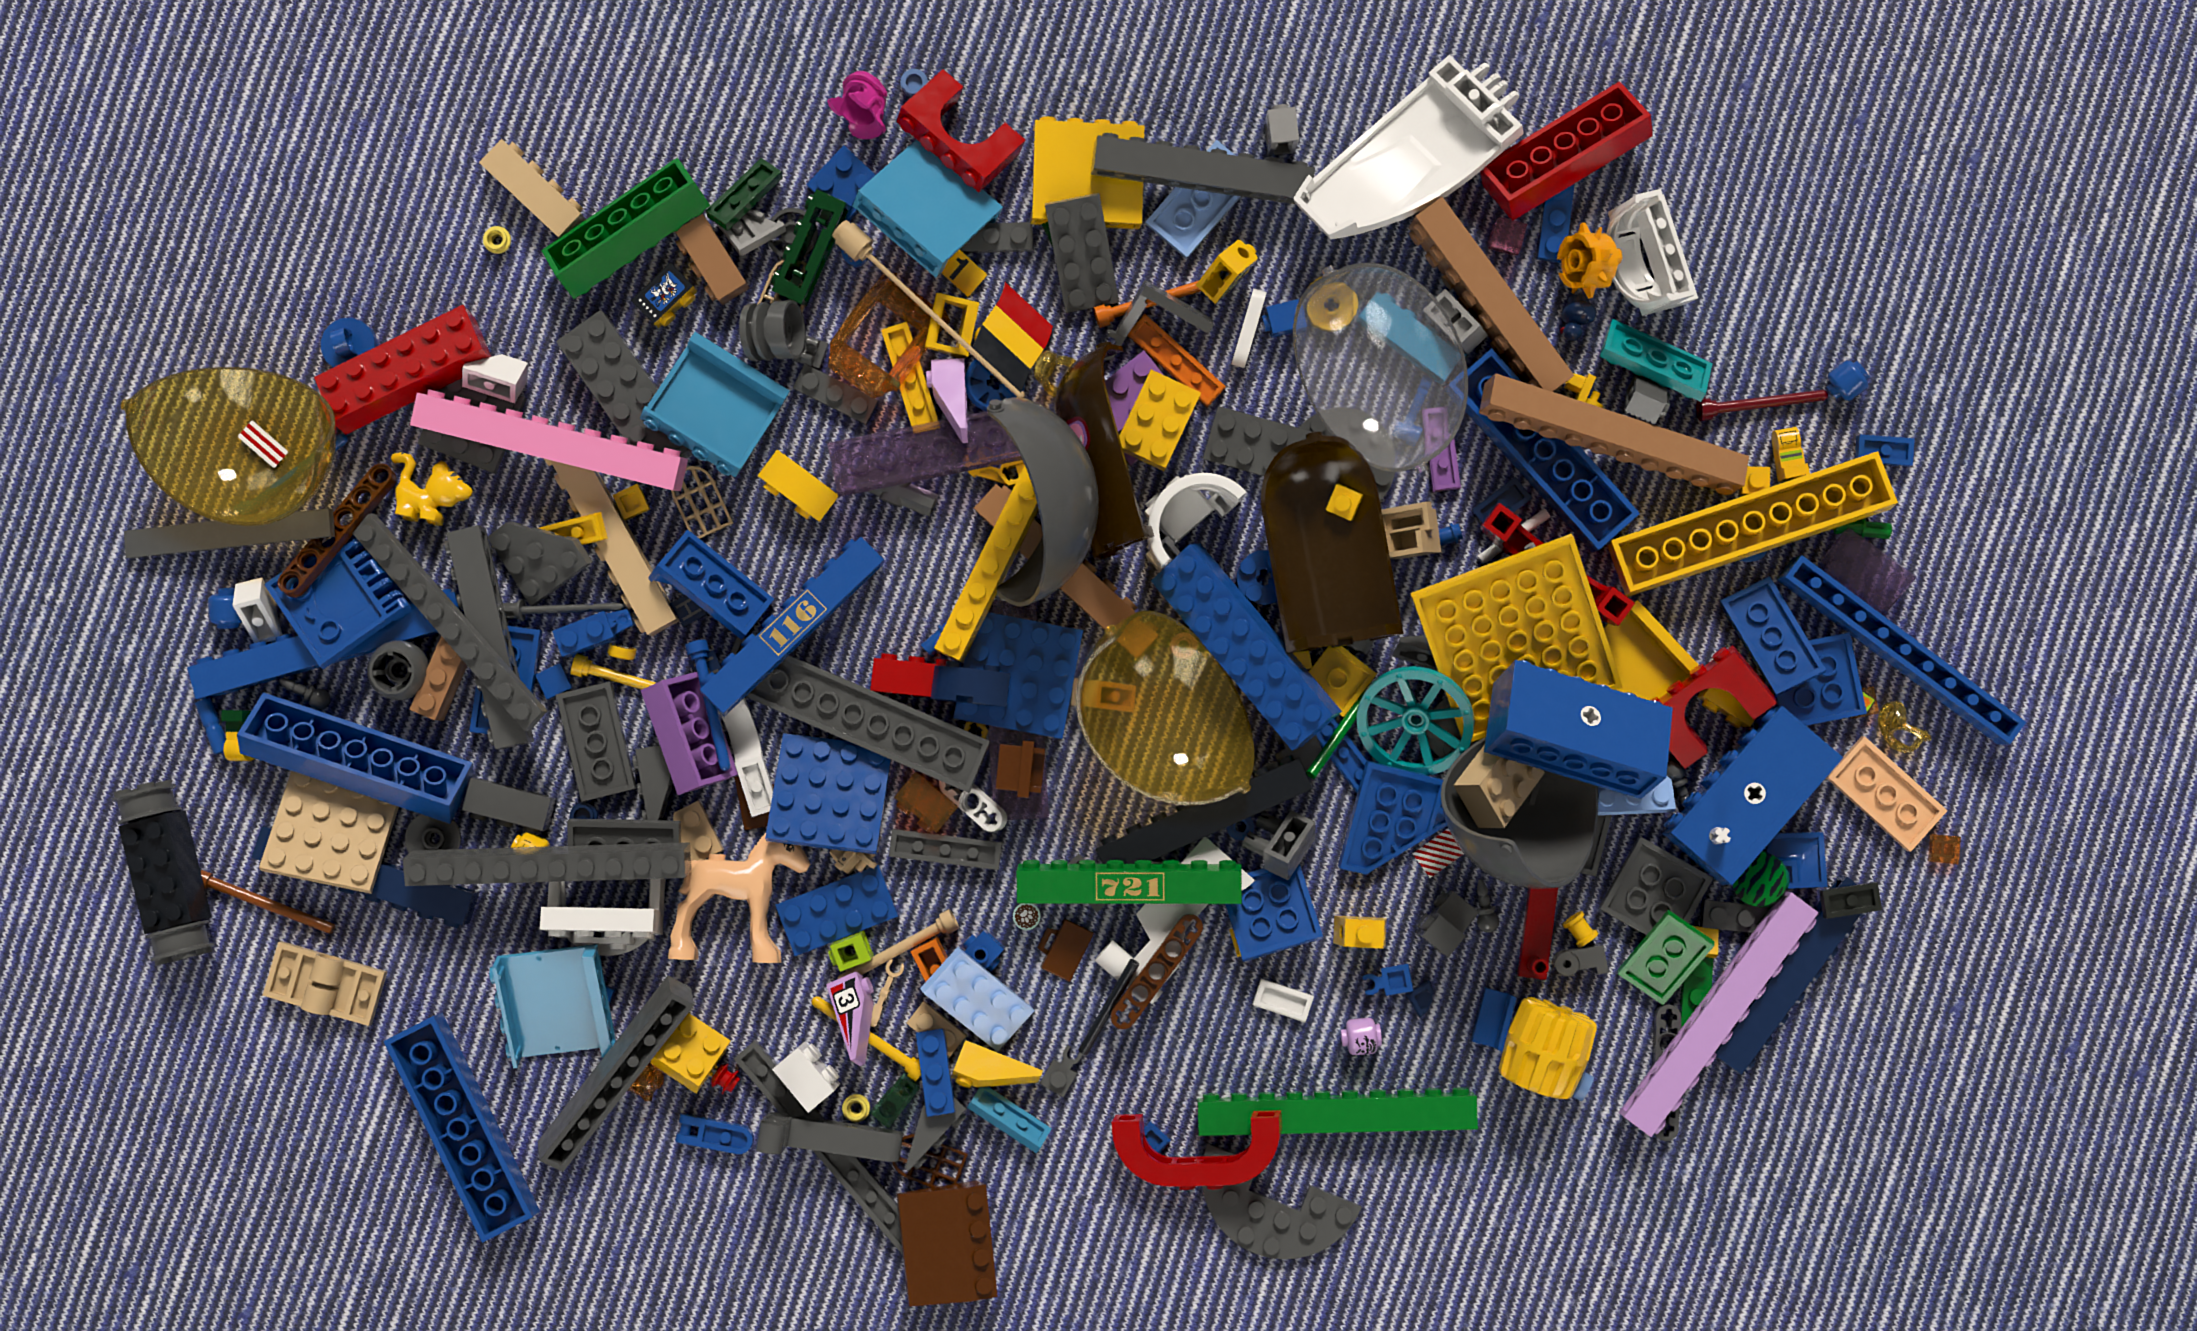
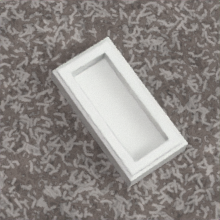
[1252,978,1314,1023]

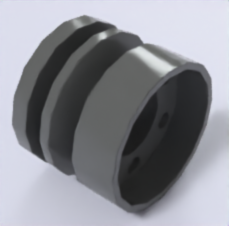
[739,300,806,362]

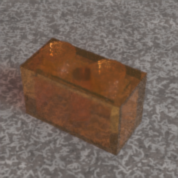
[894,772,959,833]

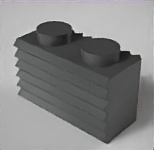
[1625,374,1670,425]

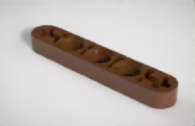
[1111,914,1203,1029]

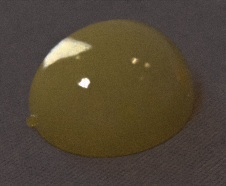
[121,367,336,526]
[1076,611,1254,805]

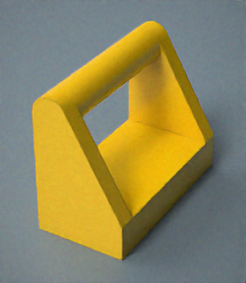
[925,293,979,359]

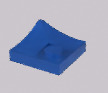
[1767,832,1828,889]

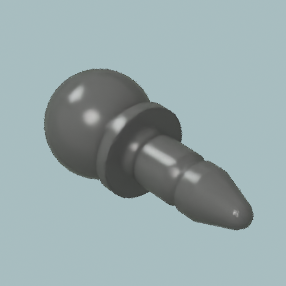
[279,678,331,710]
[1667,760,1689,808]
[1476,879,1499,933]

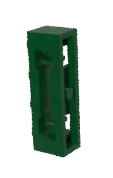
[771,189,851,307]

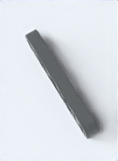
[1652,1003,1681,1141]

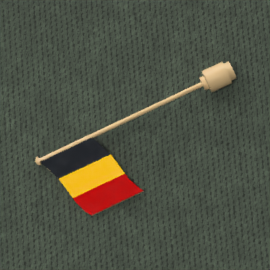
[832,220,1053,398]

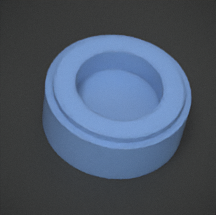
[900,69,928,98]
[1573,1072,1594,1102]

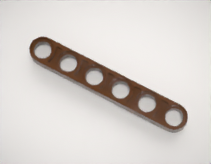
[278,463,397,598]

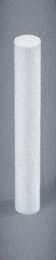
[1477,509,1550,565]

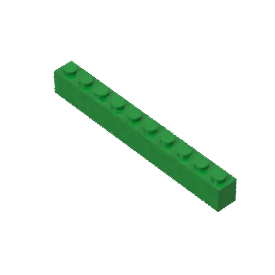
[1197,1087,1478,1136]

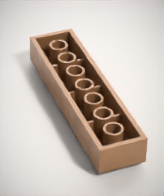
[1409,197,1575,392]

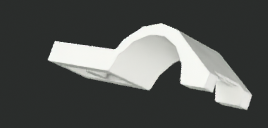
[718,698,773,817]

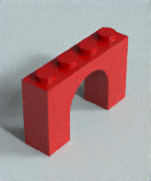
[896,69,1026,192]
[1651,645,1777,769]

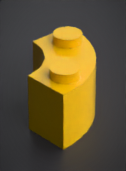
[757,450,839,522]

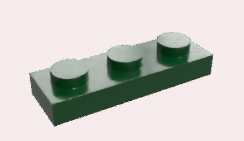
[706,158,783,231]

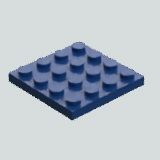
[954,612,1083,739]
[765,733,891,855]

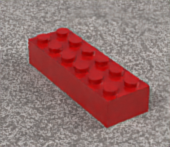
[1480,81,1653,221]
[314,305,492,435]

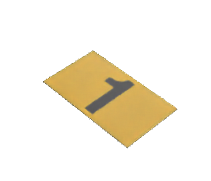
[942,249,987,297]

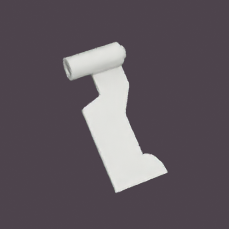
[1094,837,1255,1004]

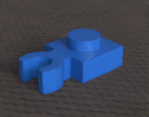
[1363,964,1414,996]

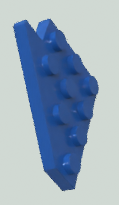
[1338,760,1447,874]

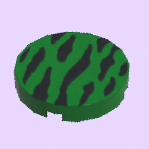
[1733,852,1789,908]

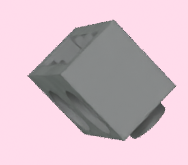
[1264,104,1299,156]
[1425,289,1488,354]

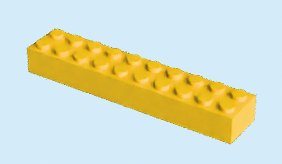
[1607,451,1898,597]

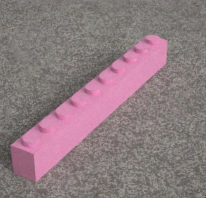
[410,389,688,491]

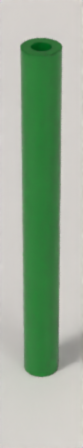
[1306,690,1366,779]

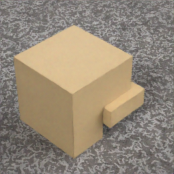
[1381,502,1441,559]

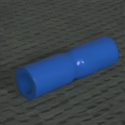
[195,698,226,755]

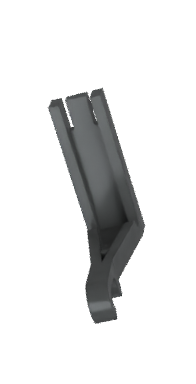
[1104,280,1214,360]

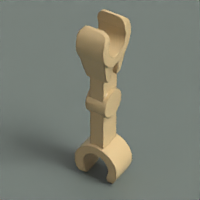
[870,959,904,1027]

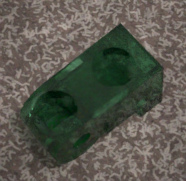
[869,1073,920,1128]

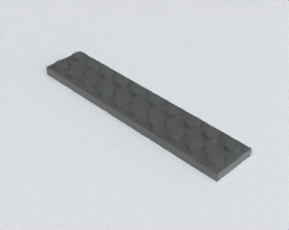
[730,636,991,793]

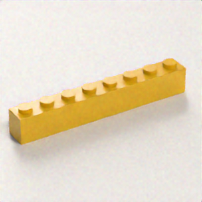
[934,465,1039,664]

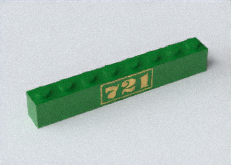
[1016,860,1242,904]

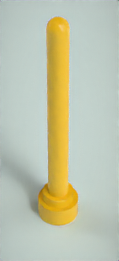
[570,654,656,690]
[811,996,921,1082]

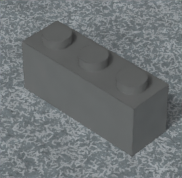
[462,778,557,834]

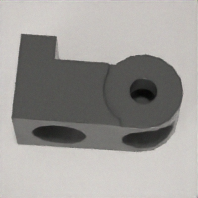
[1552,943,1609,976]

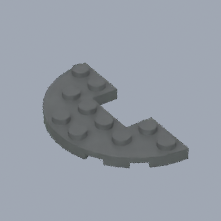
[1202,1142,1362,1259]

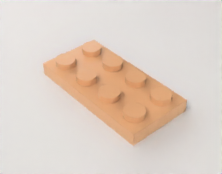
[1826,736,1947,852]

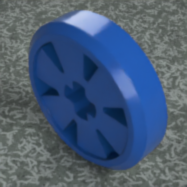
[965,359,1025,412]

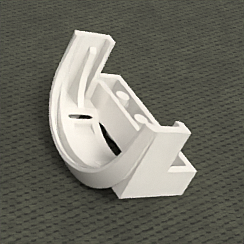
[1606,189,1698,316]
[540,878,666,956]

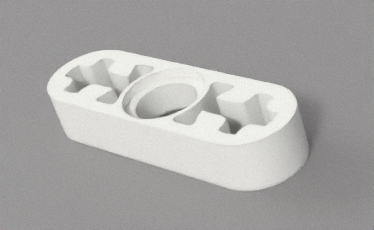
[1231,288,1267,368]
[939,780,1007,832]

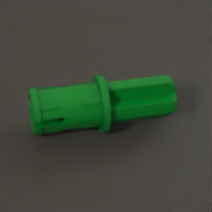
[1834,518,1892,539]

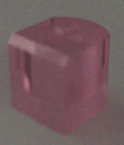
[1488,217,1527,256]

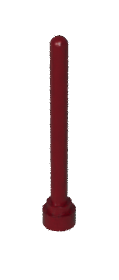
[1696,390,1828,421]

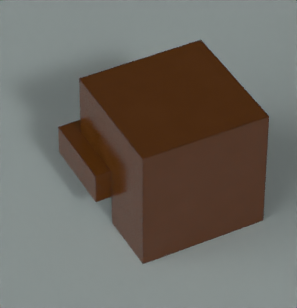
[995,741,1046,798]

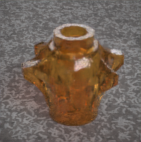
[627,1062,664,1101]

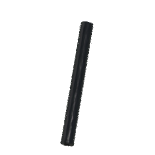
[1078,959,1140,1055]

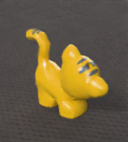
[391,452,473,526]

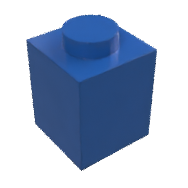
[1261,299,1305,338]

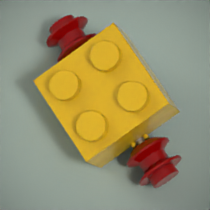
[650,1013,740,1094]

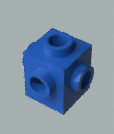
[962,929,1005,972]

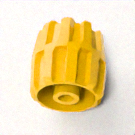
[1499,997,1597,1099]

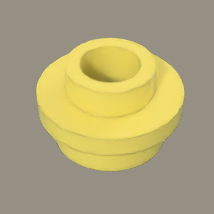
[483,226,511,254]
[842,1094,870,1122]

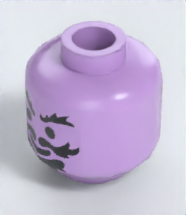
[1341,1018,1382,1055]

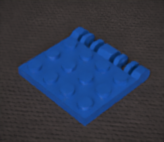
[264,535,411,670]

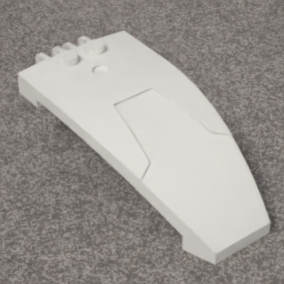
[1293,55,1524,240]

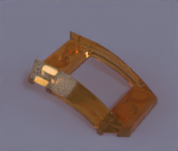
[828,273,950,399]

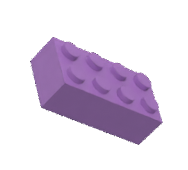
[641,672,738,795]

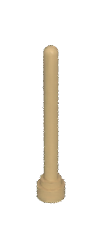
[837,909,959,979]

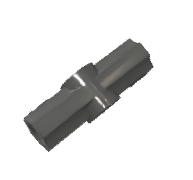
[853,464,938,517]

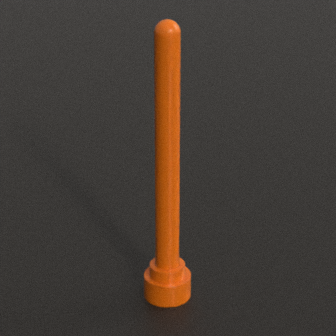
[1093,281,1201,328]

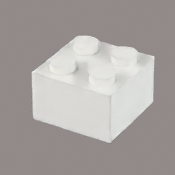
[772,1041,840,1113]

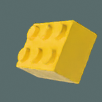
[1119,369,1201,472]

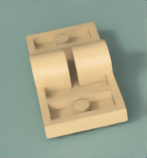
[262,941,388,1026]

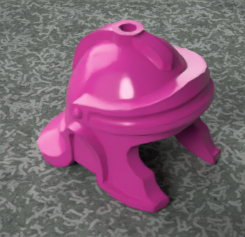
[827,71,887,139]

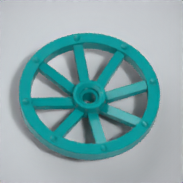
[1357,666,1475,775]

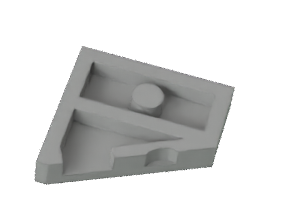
[716,209,786,257]

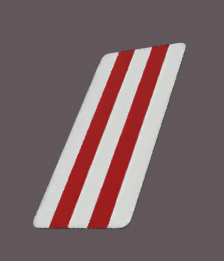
[238,421,288,468]

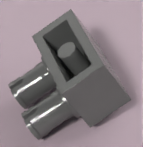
[1242,810,1315,880]

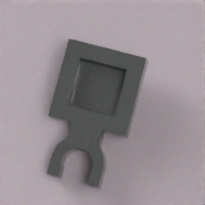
[1039,1044,1083,1097]

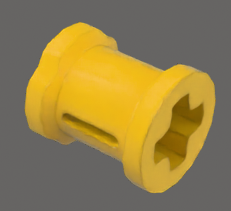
[1562,911,1599,948]

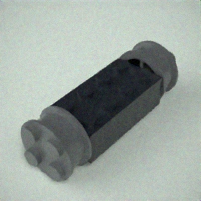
[112,780,215,966]

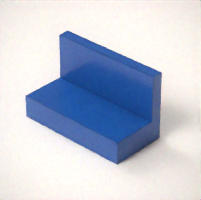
[1471,987,1517,1051]

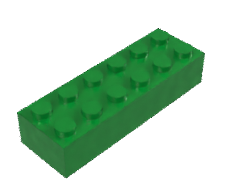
[541,157,711,299]

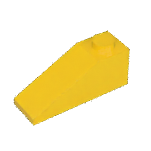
[951,1040,1043,1088]

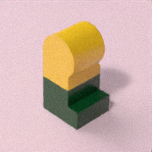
[221,710,255,762]

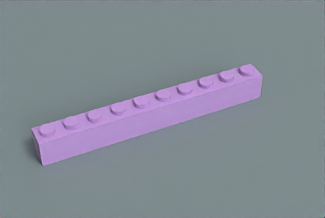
[1618,891,1819,1137]

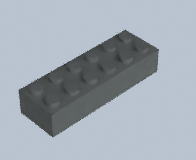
[556,310,693,458]

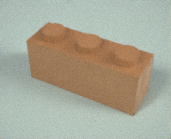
[675,214,750,305]
[409,636,467,721]

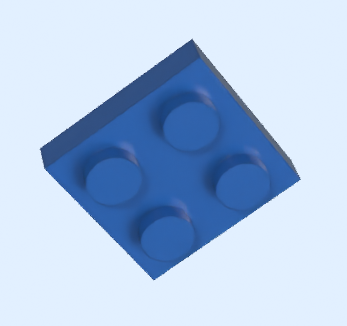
[806,145,875,221]

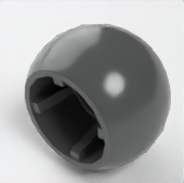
[367,640,429,700]

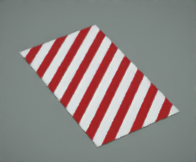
[1413,828,1464,878]

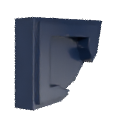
[1405,979,1433,1018]

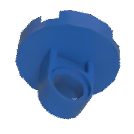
[321,318,378,368]

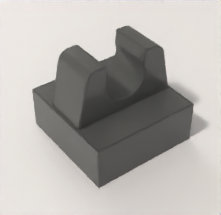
[793,335,829,370]

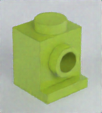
[828,930,874,972]

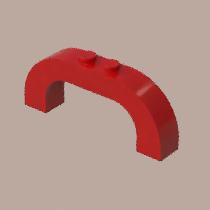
[1480,503,1635,626]
[1111,1110,1282,1190]

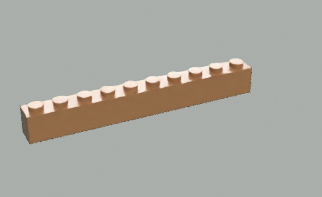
[1479,373,1749,495]

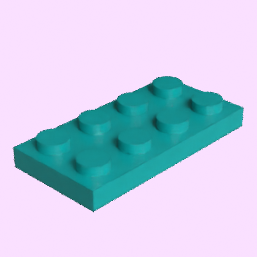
[1599,319,1713,402]

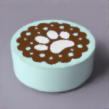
[1013,903,1041,930]

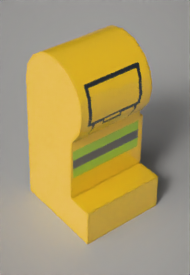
[1771,427,1810,482]

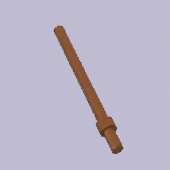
[201,870,335,934]

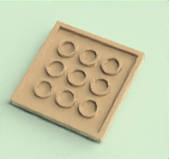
[259,771,399,894]

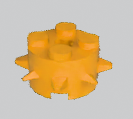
[1557,223,1622,299]

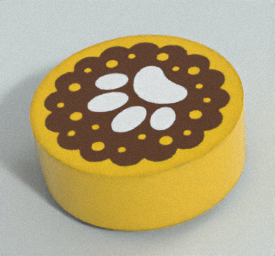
[607,643,637,660]

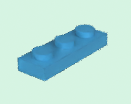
[967,1087,1052,1153]

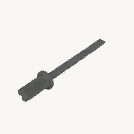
[503,599,625,621]

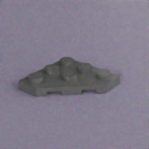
[488,521,593,606]

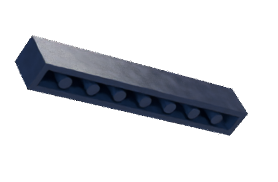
[251,825,480,928]
[1715,875,1866,1075]

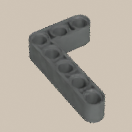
[756,1112,903,1162]

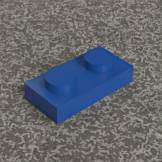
[1855,434,1915,467]

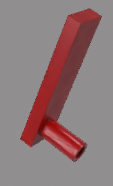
[1517,887,1558,980]

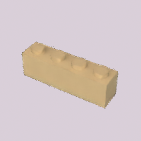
[479,139,586,238]

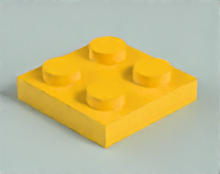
[1308,646,1377,717]

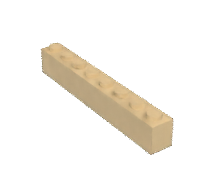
[544,430,679,636]

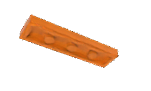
[1127,314,1226,408]

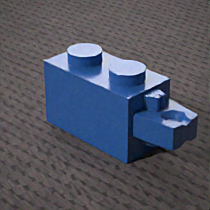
[552,609,635,658]

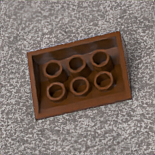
[896,1180,998,1307]

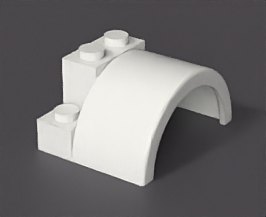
[1144,473,1246,572]

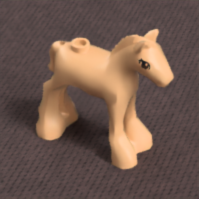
[668,833,811,963]

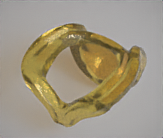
[1034,350,1077,398]
[1878,701,1932,753]

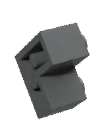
[1415,890,1479,958]

